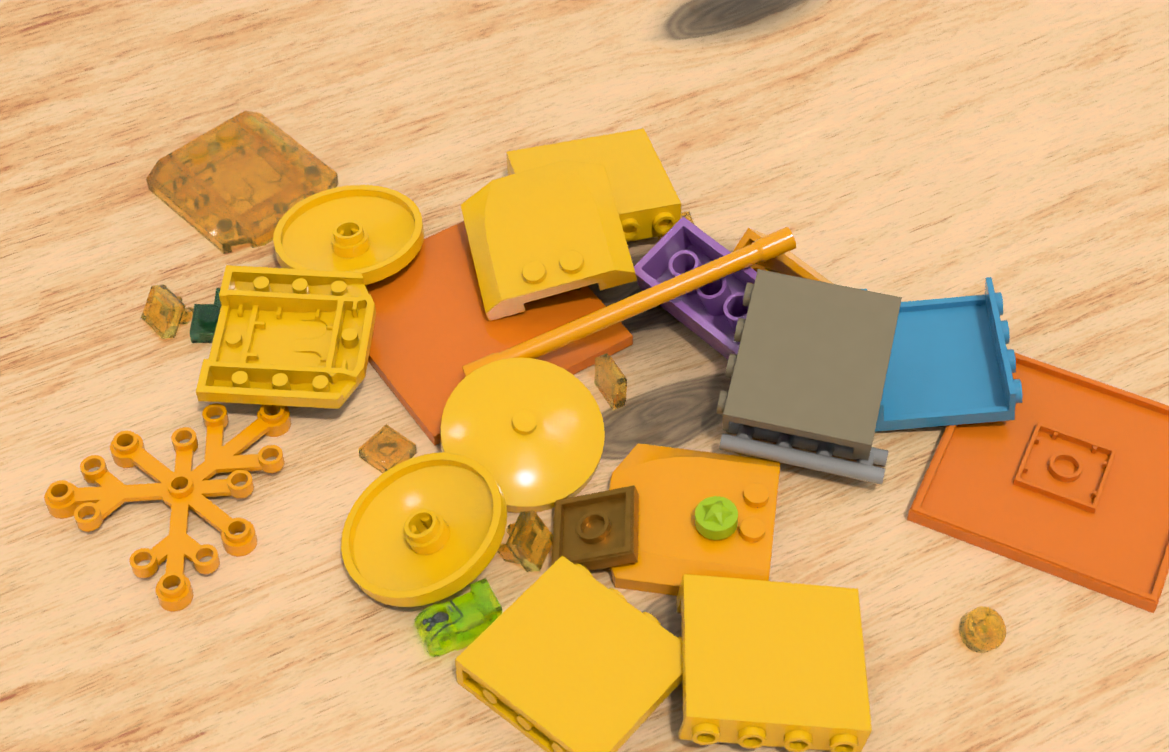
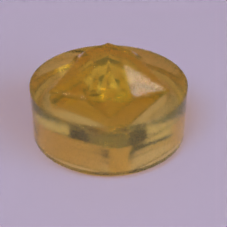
[959,606,1006,653]

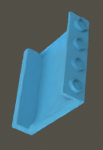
[862,277,1023,432]

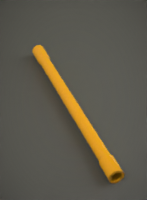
[462,227,797,376]

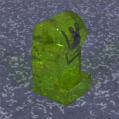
[414,578,502,657]

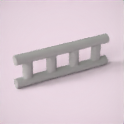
[719,422,889,485]

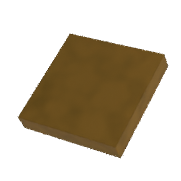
[551,485,639,571]

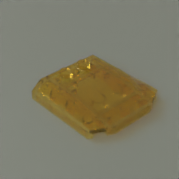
[146,111,339,254]

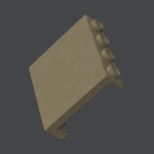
[716,269,902,460]

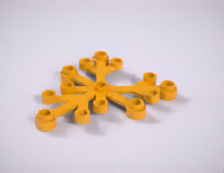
[44,403,291,612]

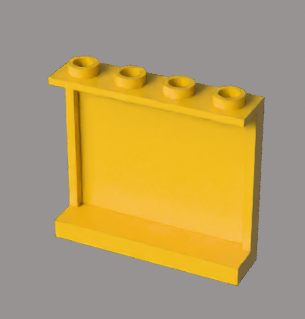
[506,128,681,242]
[455,556,683,752]
[677,574,872,752]

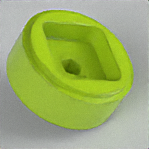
[695,496,738,540]

